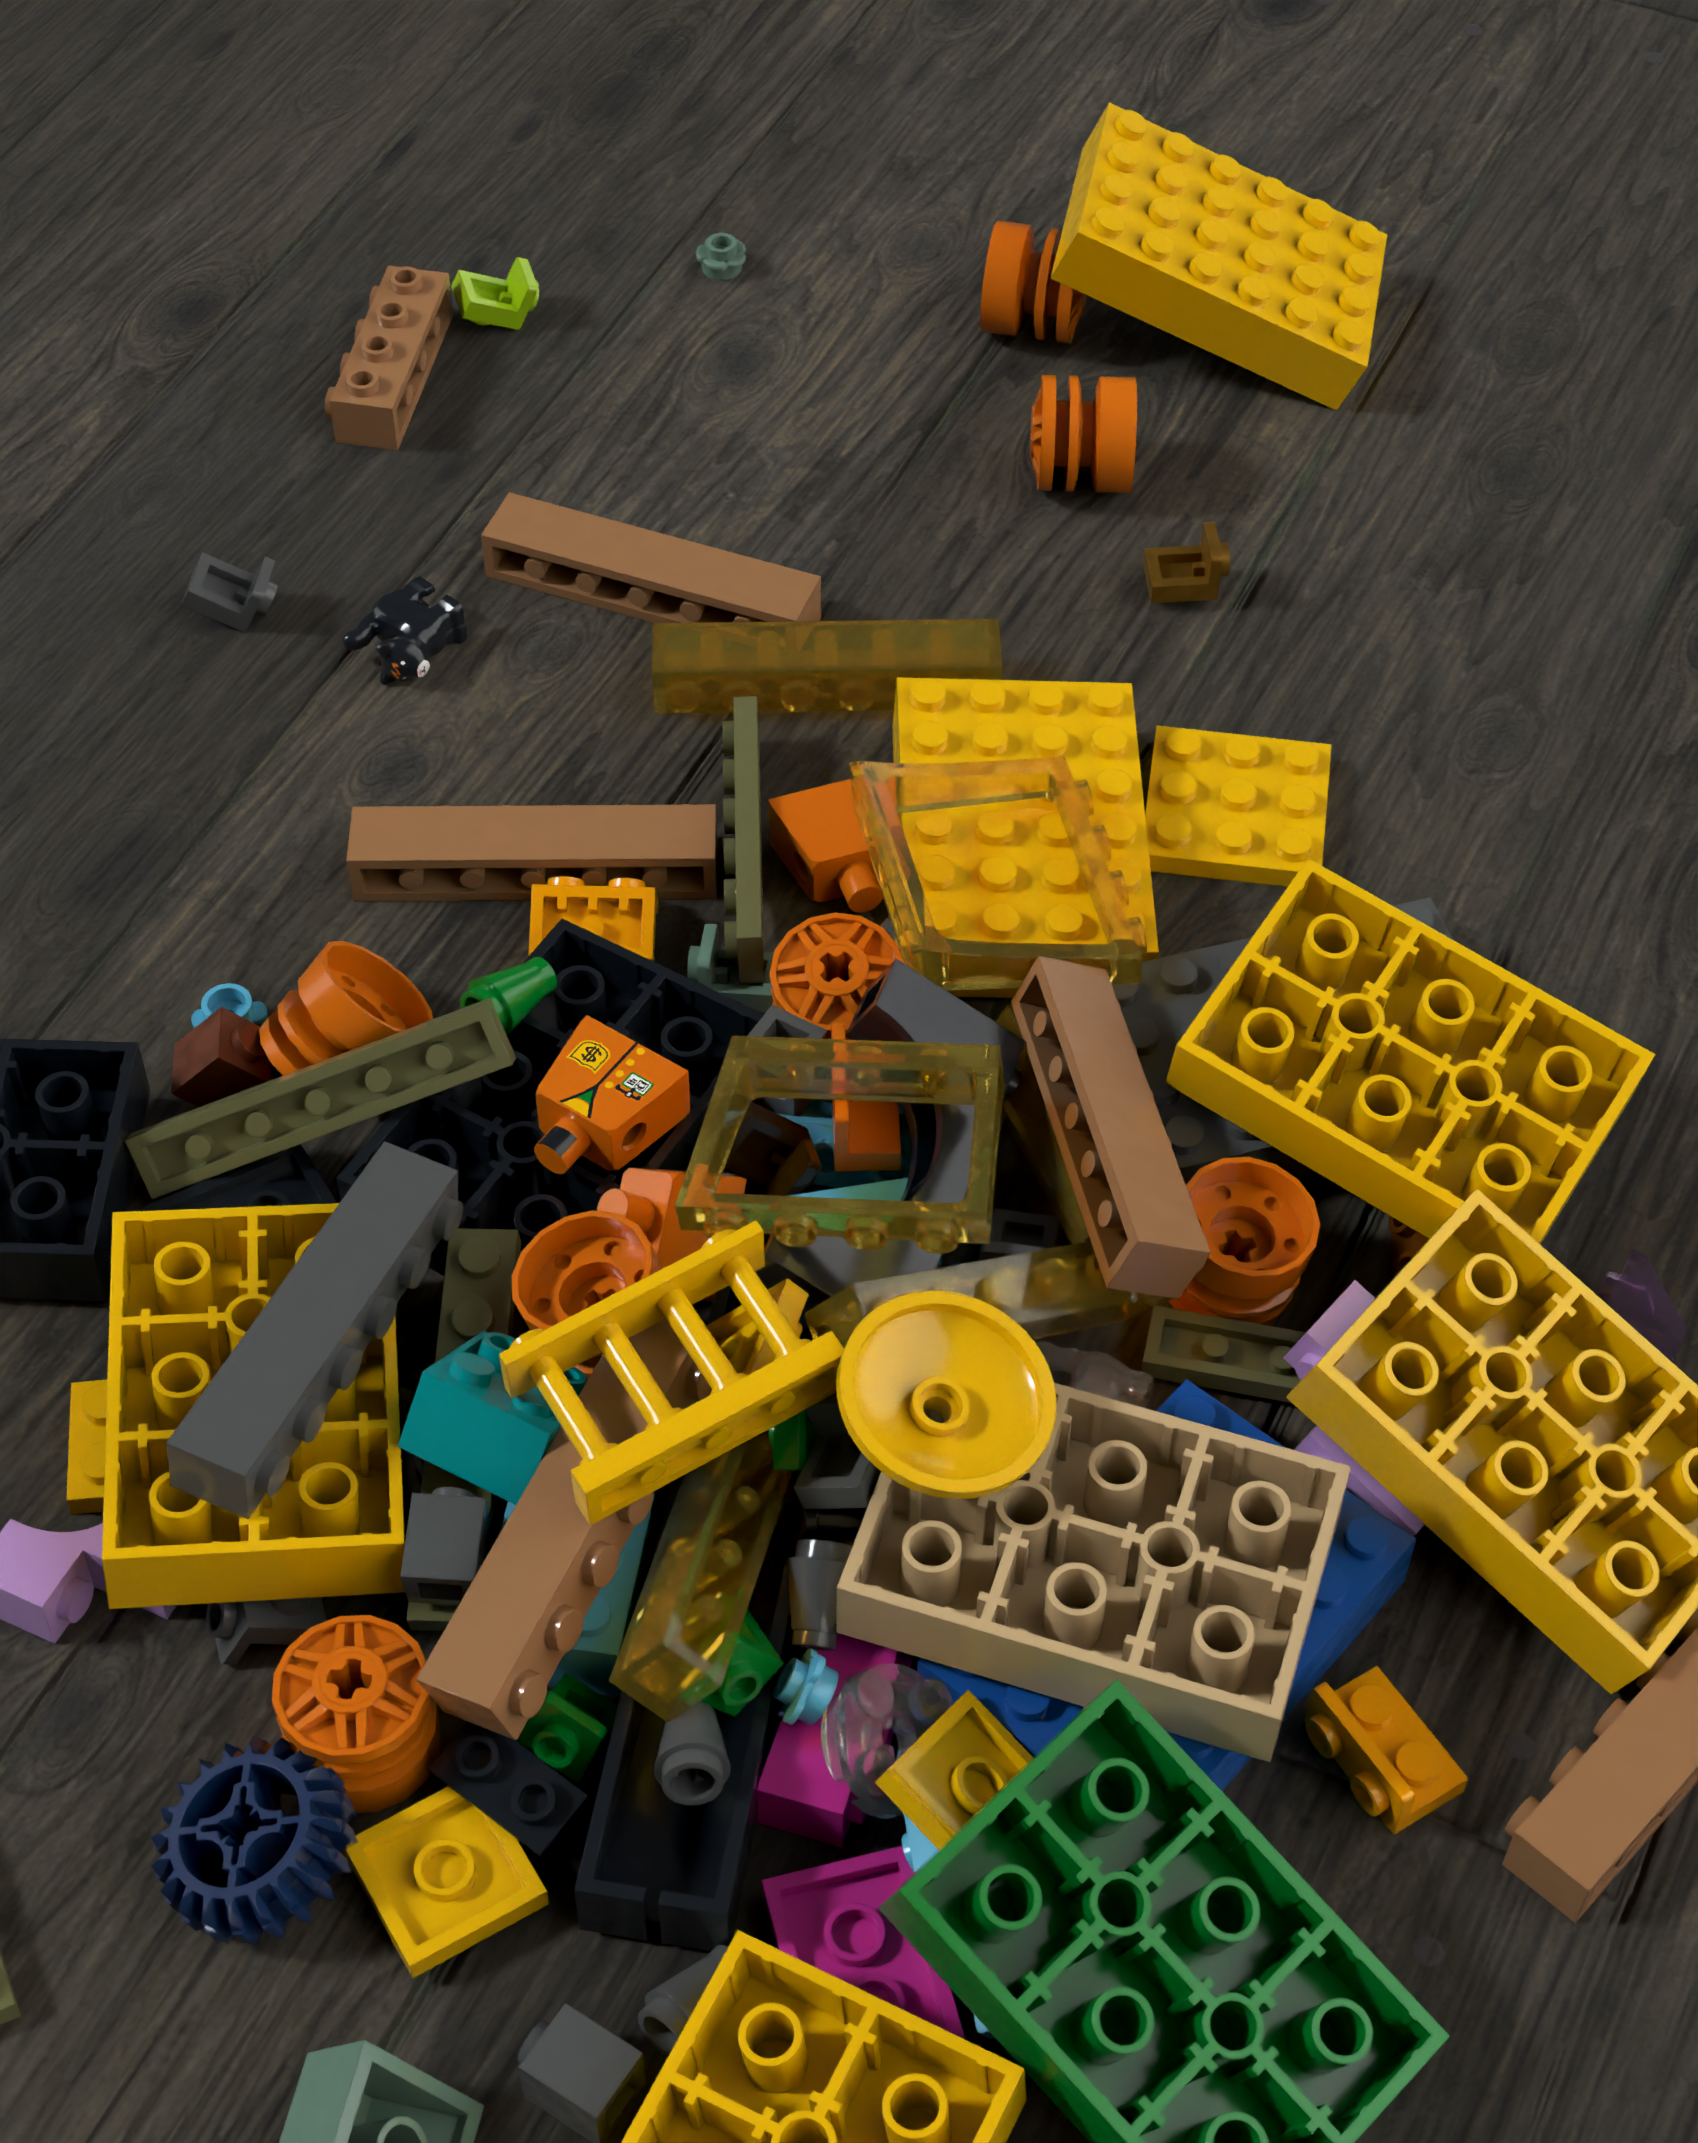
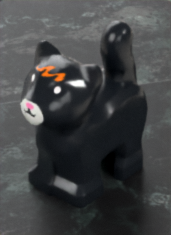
[343,576,467,685]

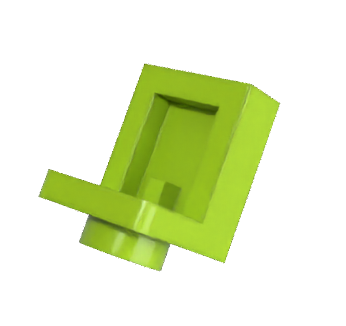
[451,257,539,330]

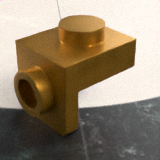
[1143,522,1230,603]

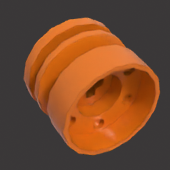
[980,220,1087,344]
[1030,375,1137,494]
[769,912,903,1079]
[259,941,433,1076]
[1166,1157,1320,1326]
[511,1210,663,1381]
[272,1615,441,1813]

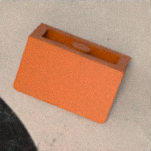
[831,1023,901,1171]

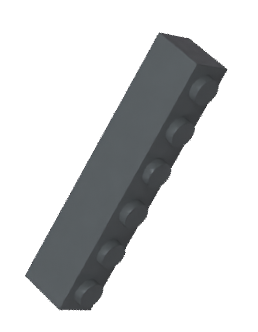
[166,1141,464,1519]

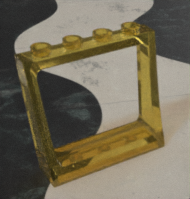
[849,757,1147,991]
[675,1036,1005,1254]

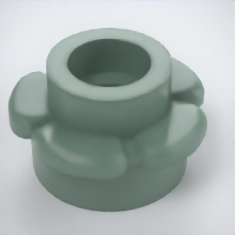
[696,233,746,280]

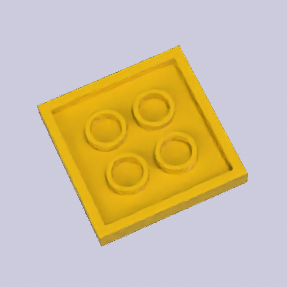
[1145,725,1332,887]

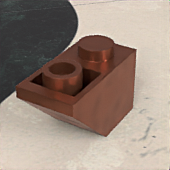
[171,1007,282,1107]

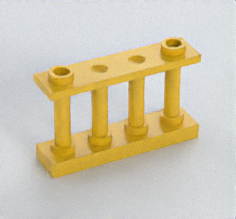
[499,1220,844,1526]

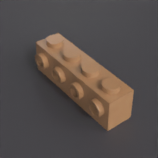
[325,265,453,451]

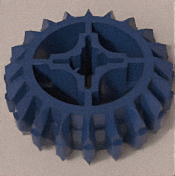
[151,1736,358,1946]

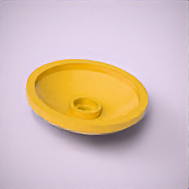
[836,1291,1057,1499]

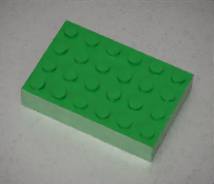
[878,1679,1450,2143]

